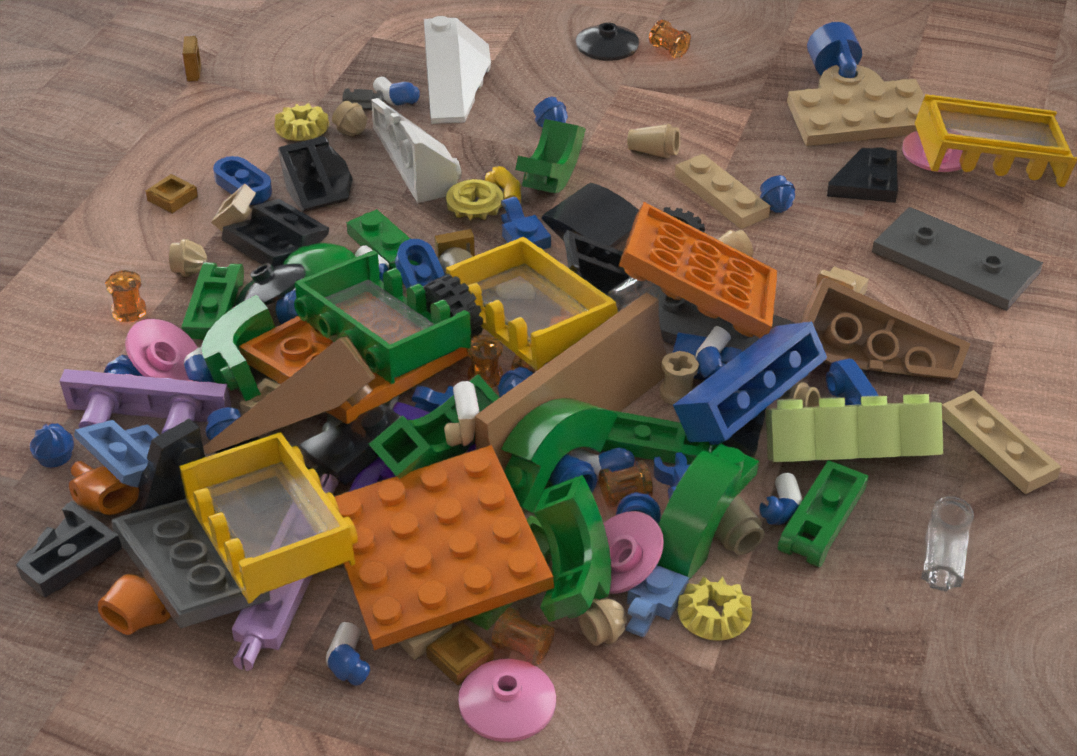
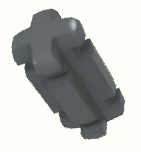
[342,88,384,110]

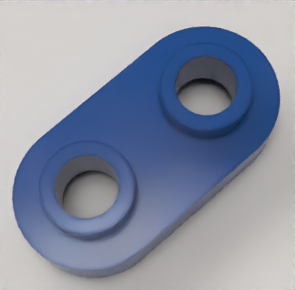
[213,156,272,205]
[395,239,445,290]
[826,358,879,405]

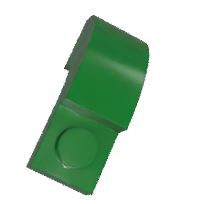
[515,119,586,193]
[201,295,276,401]
[369,374,500,479]
[501,398,618,513]
[657,444,759,579]
[534,475,611,622]

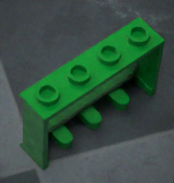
[294,250,471,384]

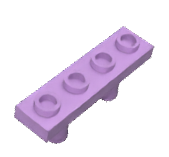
[59,369,232,434]

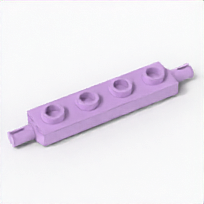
[232,474,338,671]

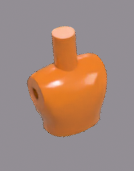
[69,461,139,515]
[97,574,171,635]

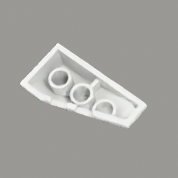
[424,16,491,124]
[371,98,461,203]

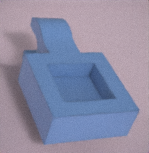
[626,565,689,637]

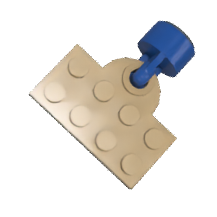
[787,22,924,146]

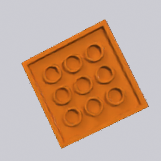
[619,202,778,338]
[239,293,470,424]
[335,445,555,651]

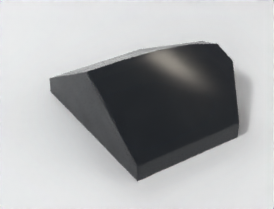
[278,136,353,212]
[564,230,638,302]

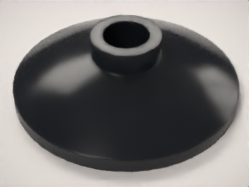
[576,22,639,61]
[235,263,306,306]

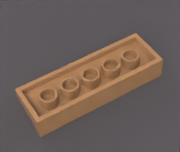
[475,292,667,470]

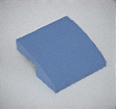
[74,420,159,487]

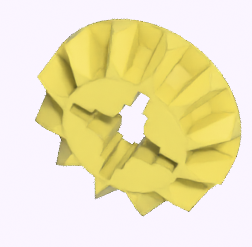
[274,103,329,141]
[446,179,504,221]
[678,576,752,641]

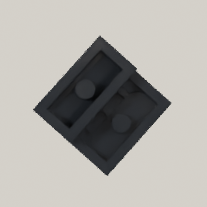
[541,182,639,248]
[222,199,329,267]

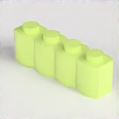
[766,394,943,462]

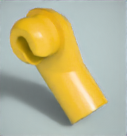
[485,166,521,204]

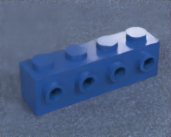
[673,321,827,445]

